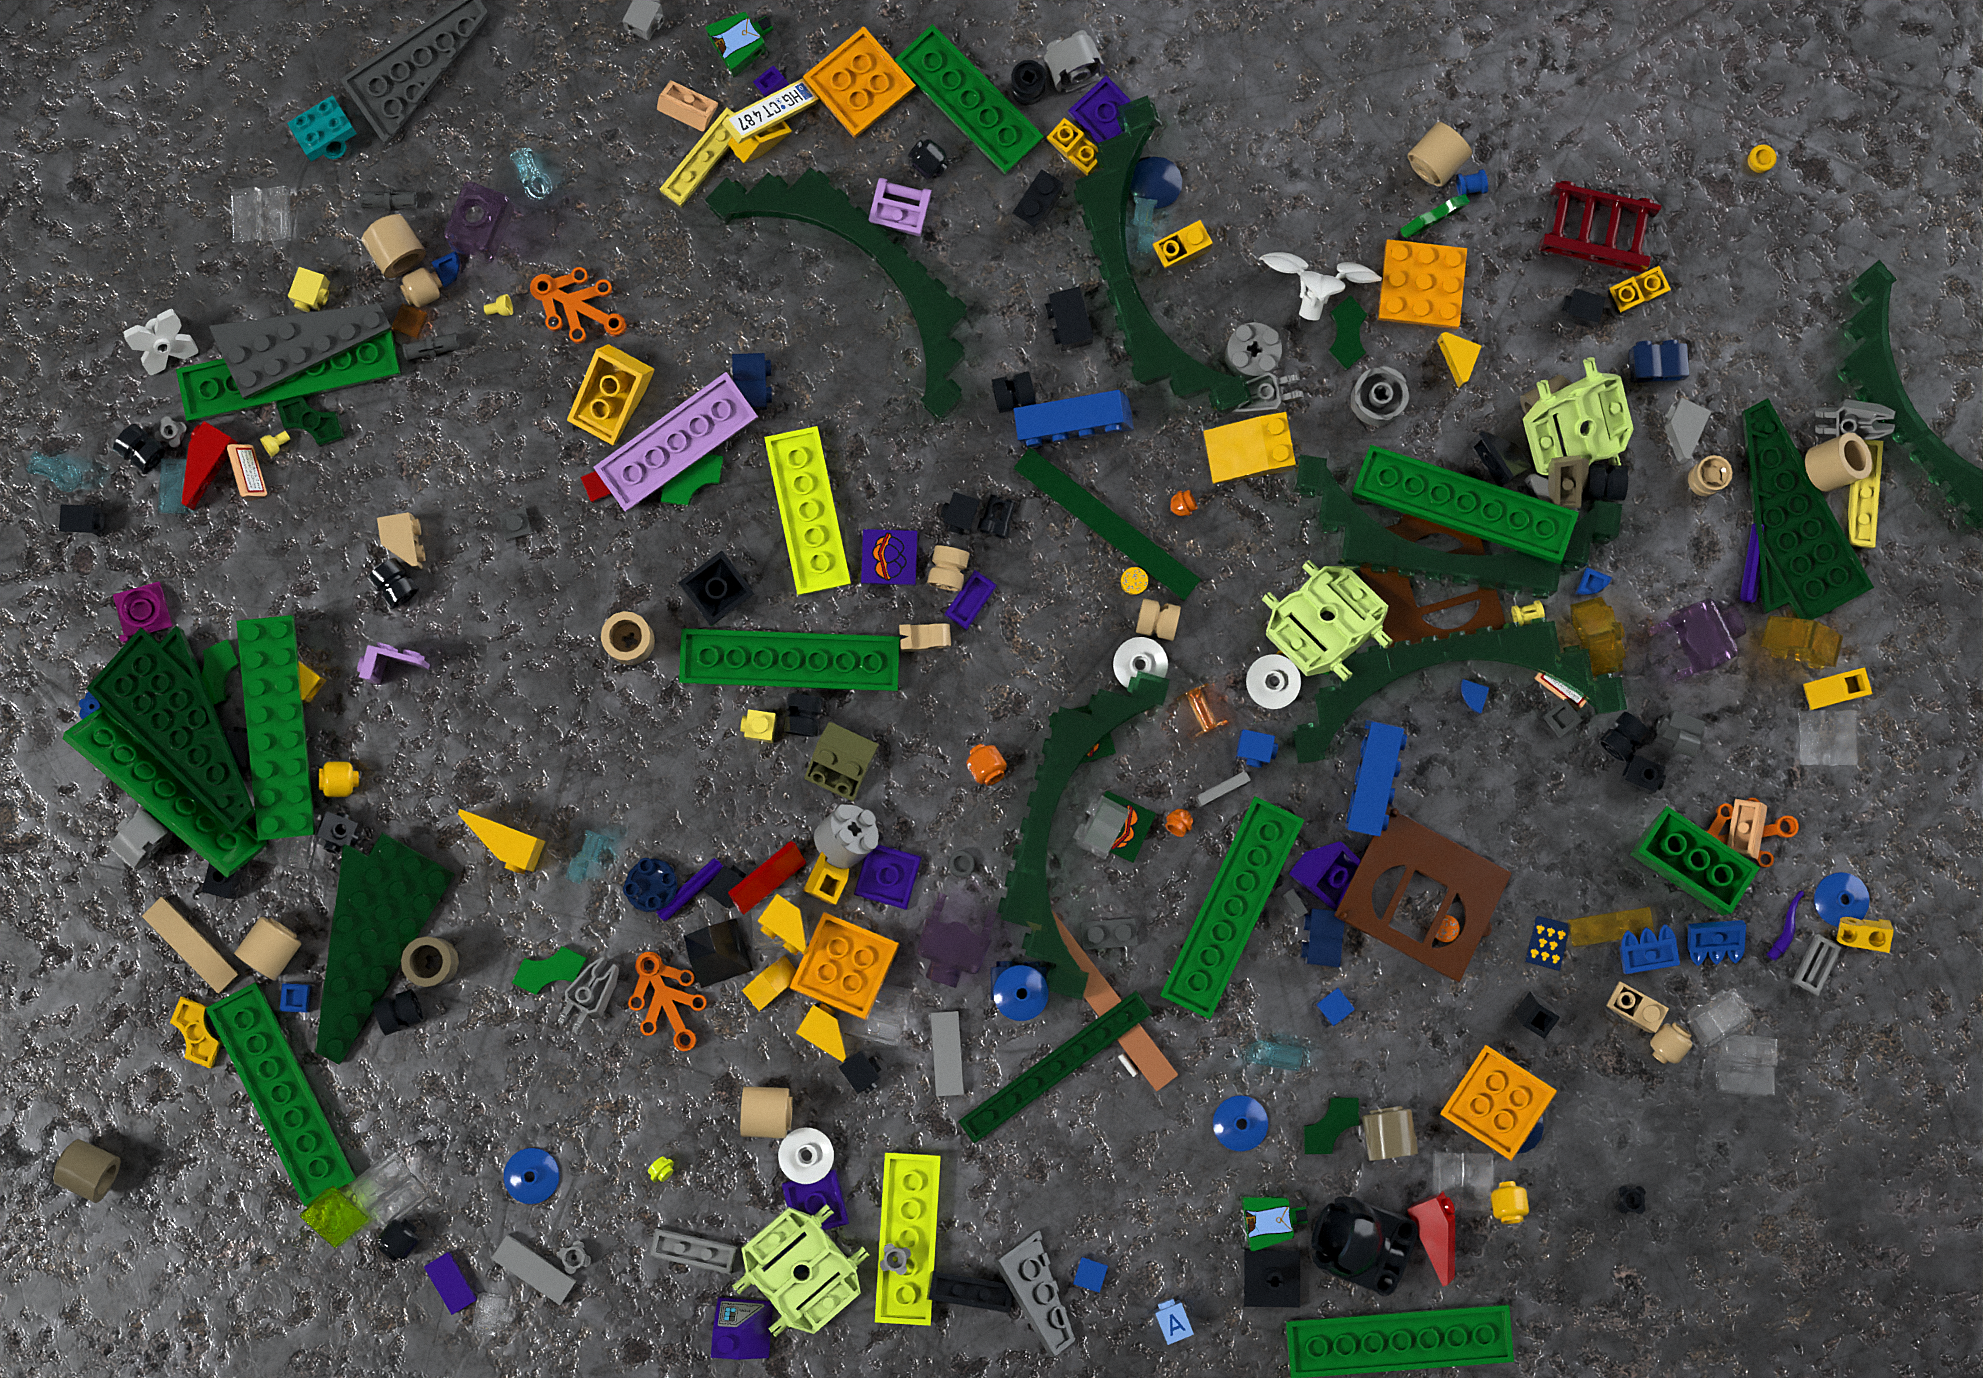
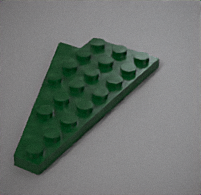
[1742,398,1874,626]
[86,626,255,832]
[314,832,455,1065]

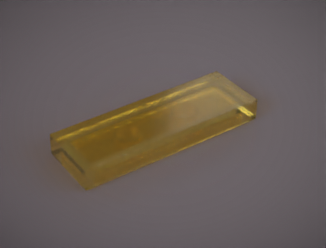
[1567,907,1655,947]

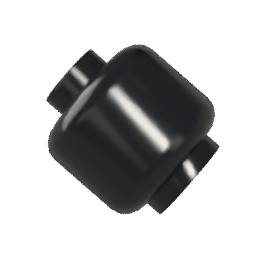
[908,139,948,179]
[377,1218,420,1261]

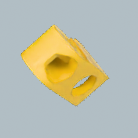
[1836,917,1894,953]

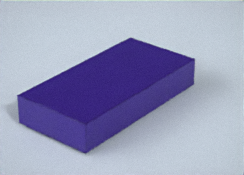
[944,570,997,631]
[424,1251,477,1315]

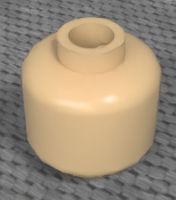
[400,268,443,308]
[1650,1022,1692,1064]

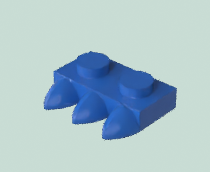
[1687,920,1746,966]
[1619,924,1680,974]

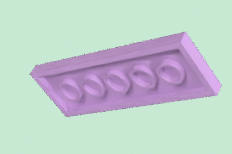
[593,372,758,512]

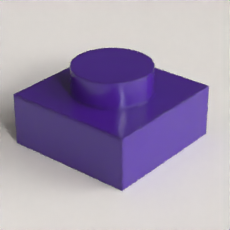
[753,65,790,97]

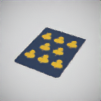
[1525,916,1570,971]

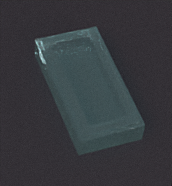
[158,459,188,515]

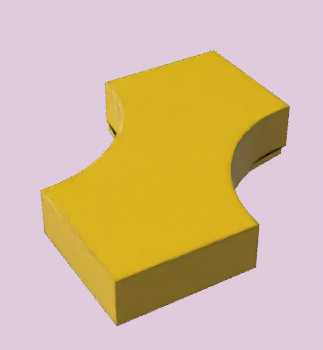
[170,996,223,1069]

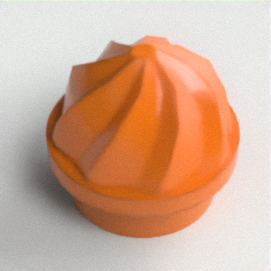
[1170,490,1198,516]
[1165,809,1193,837]

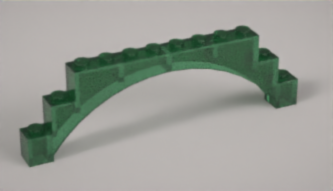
[1074,95,1254,414]
[705,167,968,423]
[1835,260,1983,530]
[1292,454,1622,599]
[1292,617,1627,765]
[997,671,1170,1000]

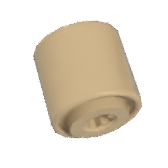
[1408,122,1472,187]
[361,214,426,278]
[1805,432,1872,492]
[601,611,655,665]
[234,916,302,981]
[740,1086,792,1138]

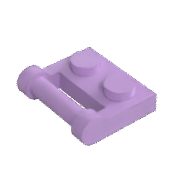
[868,178,932,236]

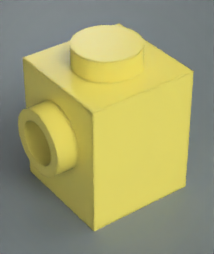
[288,267,330,312]
[740,709,778,743]

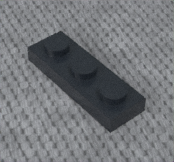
[927,1271,1013,1313]

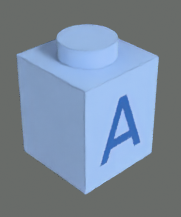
[1154,1298,1194,1345]

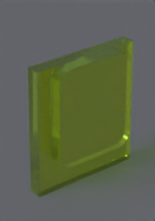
[299,1186,368,1248]

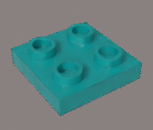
[287,95,357,162]

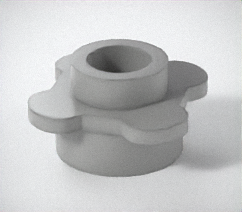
[155,416,187,448]
[558,1241,591,1274]
[880,1243,911,1275]

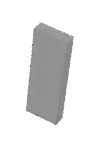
[931,1011,964,1096]
[649,1228,738,1275]
[491,1234,577,1305]

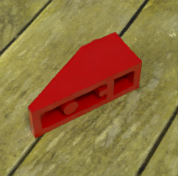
[181,421,238,510]
[1407,1191,1455,1287]

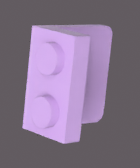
[357,642,430,685]

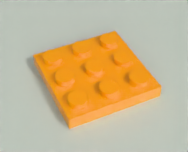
[803,26,916,139]
[1378,239,1467,329]
[790,912,900,1021]
[1440,1045,1557,1162]

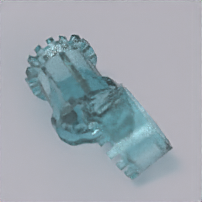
[509,147,552,201]
[1130,197,1158,253]
[27,451,83,492]
[565,829,609,884]

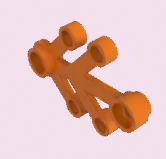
[530,267,627,344]
[1706,798,1799,868]
[628,952,707,1051]

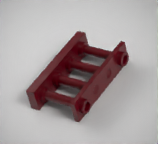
[1538,181,1662,273]

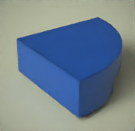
[432,251,460,288]
[1575,568,1612,595]
[1461,679,1489,714]

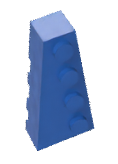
[1014,390,1134,447]
[1345,719,1407,837]

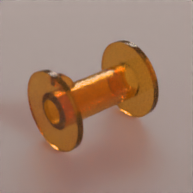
[1177,683,1228,738]

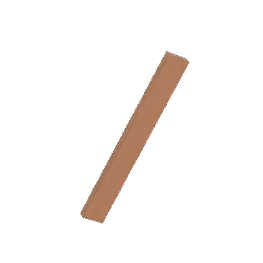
[1022,899,1178,1092]

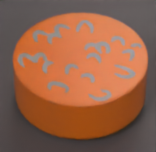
[1435,915,1460,942]

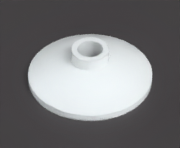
[1113,637,1168,692]
[1246,654,1301,709]
[778,1128,834,1184]

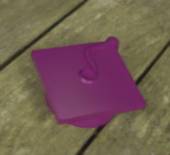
[113,581,173,645]

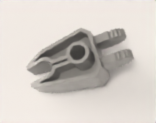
[1225,372,1304,415]
[1815,399,1895,440]
[558,957,619,1034]

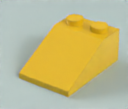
[567,344,655,445]
[1203,412,1296,484]
[458,809,546,874]

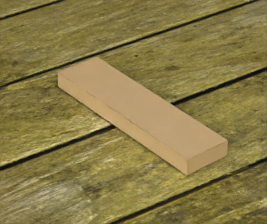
[142,897,240,994]

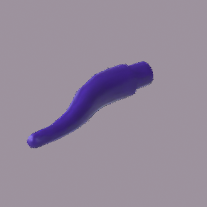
[1766,891,1804,961]

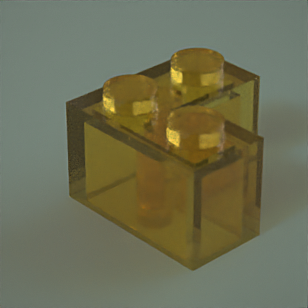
[1570,596,1626,679]
[1761,615,1843,670]

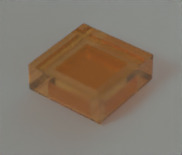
[392,303,428,339]

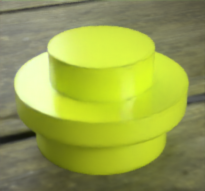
[648,1156,674,1182]

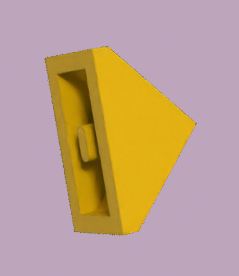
[1437,332,1481,388]
[742,955,797,1012]

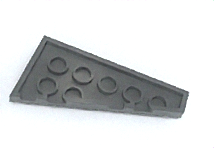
[339,0,489,146]
[209,303,393,400]

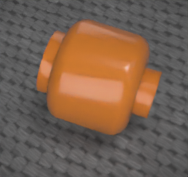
[966,744,1007,786]

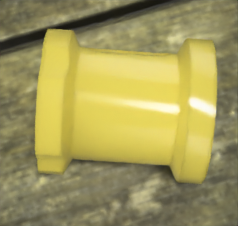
[1511,600,1545,630]

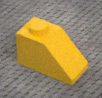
[727,121,792,163]
[796,1003,847,1062]

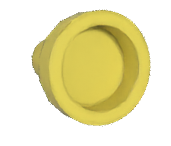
[484,294,513,316]
[260,431,291,457]

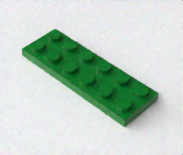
[894,24,1044,175]

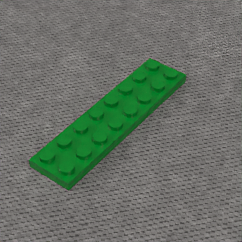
[176,330,401,423]
[1352,444,1579,565]
[236,615,316,841]
[679,628,900,692]
[62,706,267,878]
[1160,796,1304,1019]
[206,982,357,1207]
[1285,1304,1514,1378]

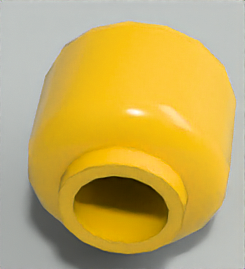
[318,761,359,797]
[1491,1181,1529,1224]

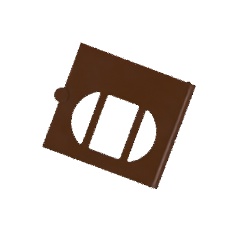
[1350,514,1510,670]
[1334,807,1512,983]

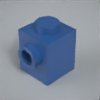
[1235,729,1278,768]

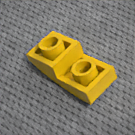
[1047,118,1106,177]
[1609,266,1671,313]

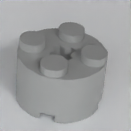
[1043,30,1105,92]
[1225,322,1282,382]
[1351,366,1409,427]
[814,804,879,869]
[106,806,175,871]

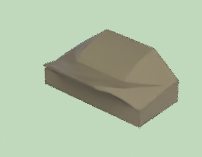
[1548,455,1589,509]

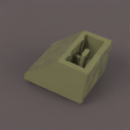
[804,722,879,802]

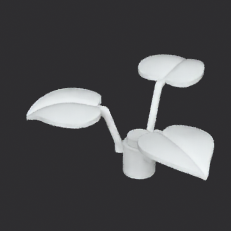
[1259,252,1382,320]

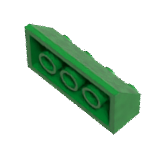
[1629,806,1760,916]

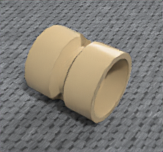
[1688,455,1733,497]
[927,545,970,591]
[1136,598,1181,641]

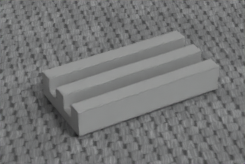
[1196,772,1250,807]
[1791,934,1843,996]

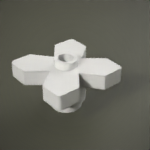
[123,309,198,375]

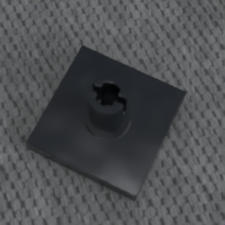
[1243,1249,1300,1308]

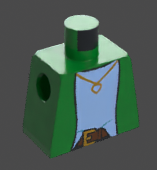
[705,12,774,78]
[1241,1195,1308,1251]

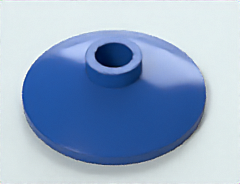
[1814,872,1870,927]
[993,965,1049,1021]
[1213,1096,1268,1151]
[503,1148,559,1204]

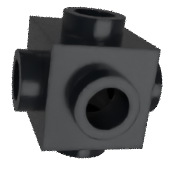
[313,811,359,855]

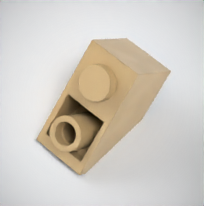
[377,512,426,570]
[1606,981,1669,1033]

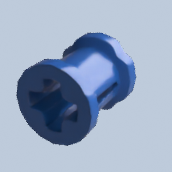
[1456,169,1488,196]

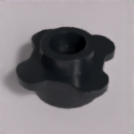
[1618,1186,1646,1214]

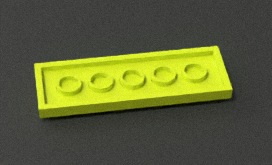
[764,426,851,596]
[875,1152,941,1326]

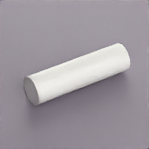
[1118,1053,1138,1077]

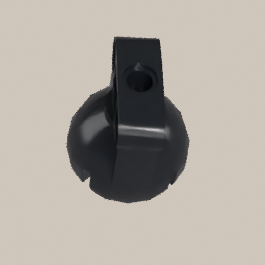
[1311,1196,1418,1296]

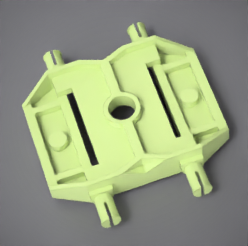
[1523,357,1634,476]
[1262,560,1393,682]
[732,1204,870,1337]

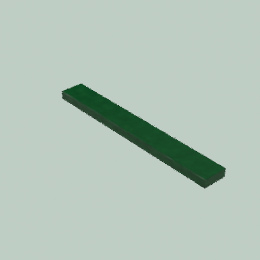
[1013,447,1201,601]
[958,990,1153,1144]

